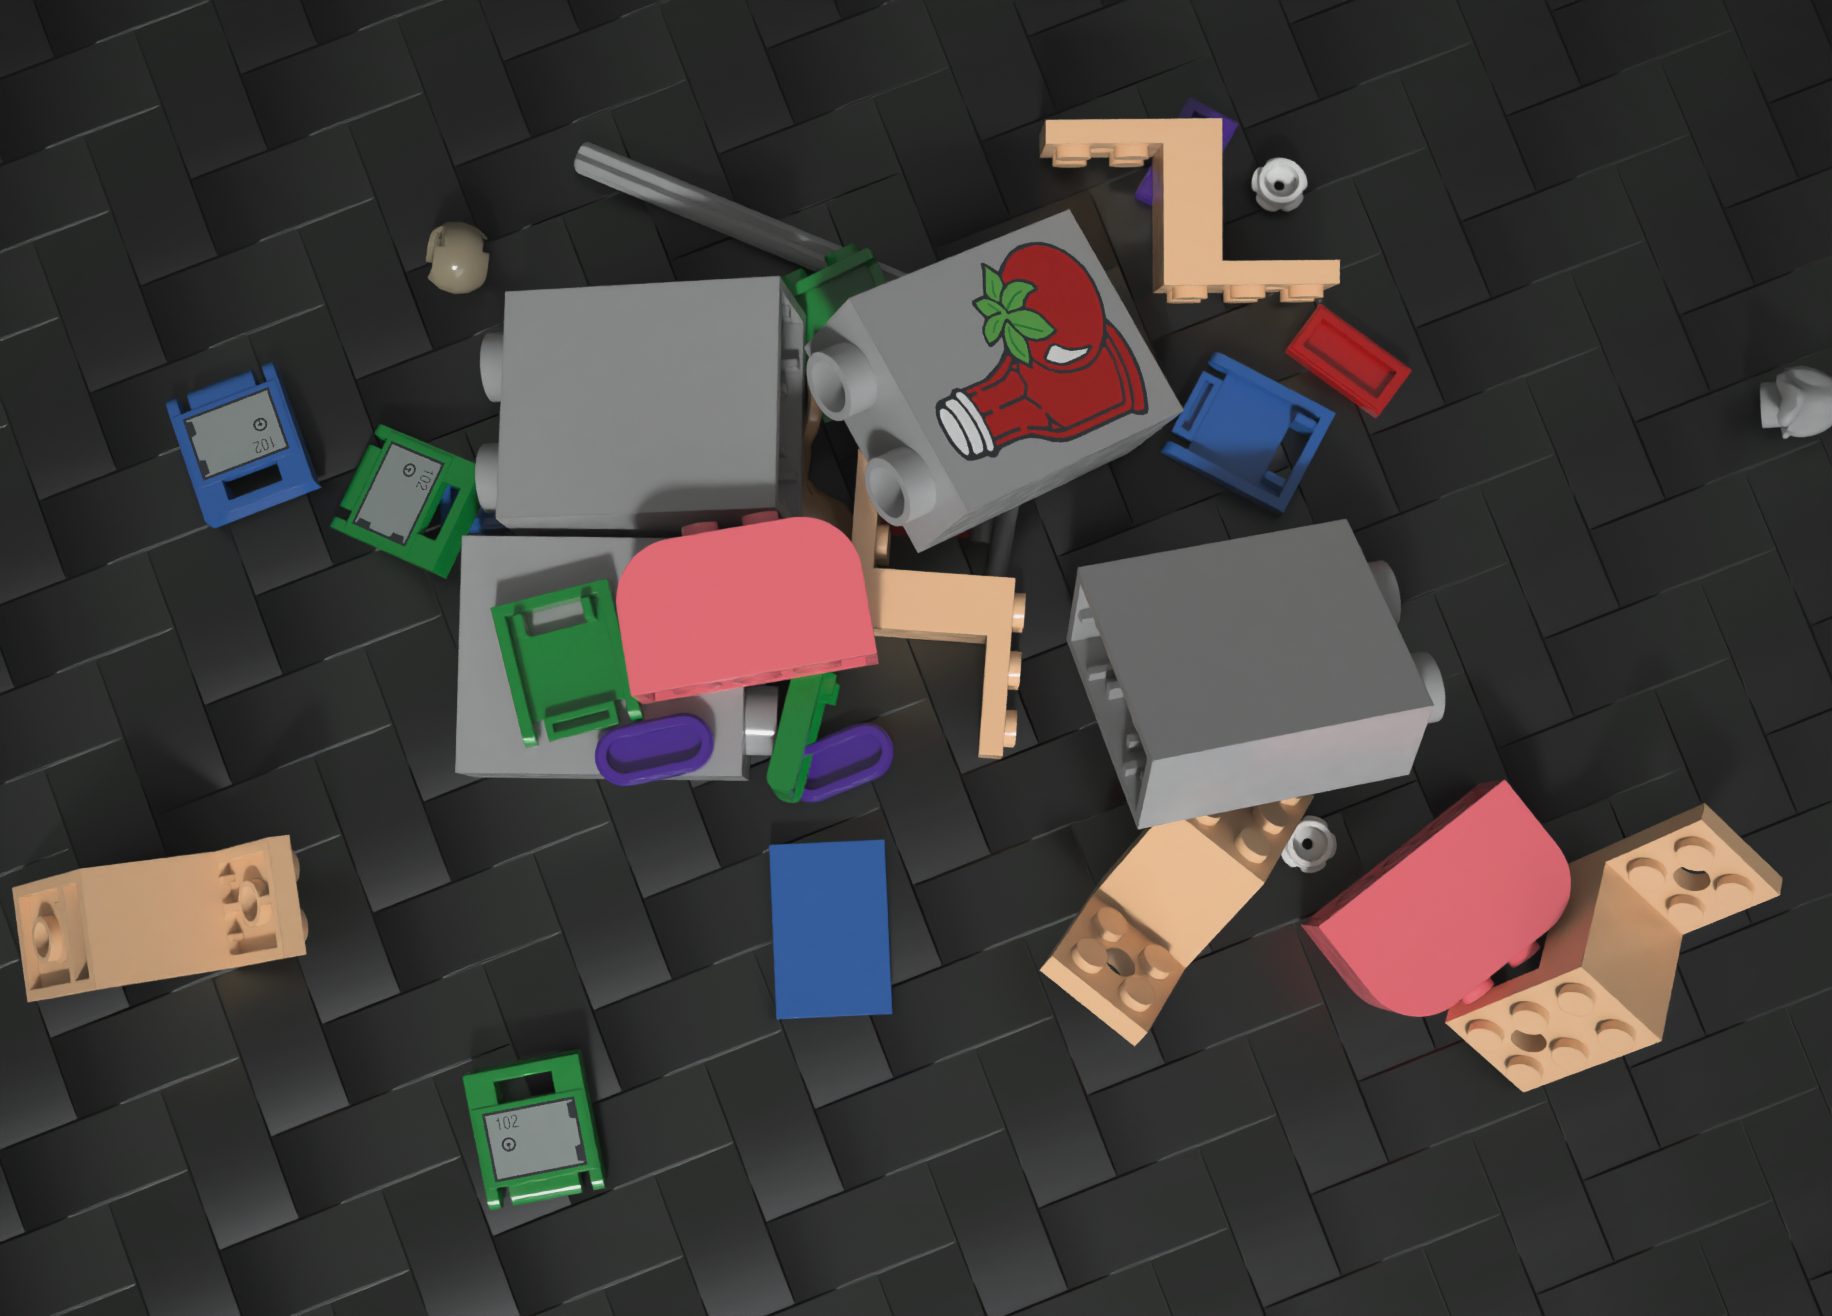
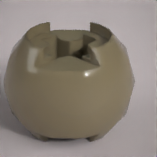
[426,221,489,294]

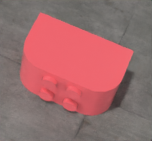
[616,511,879,705]
[1301,779,1571,1017]

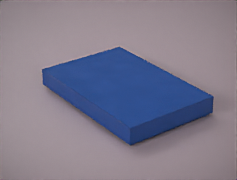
[769,840,892,1019]

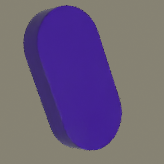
[595,713,715,786]
[800,723,894,803]

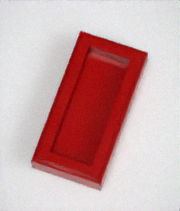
[1285,304,1412,419]

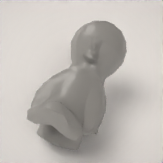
[1760,366,1832,438]

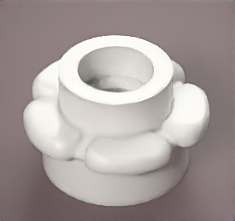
[1251,157,1307,212]
[1281,816,1337,873]

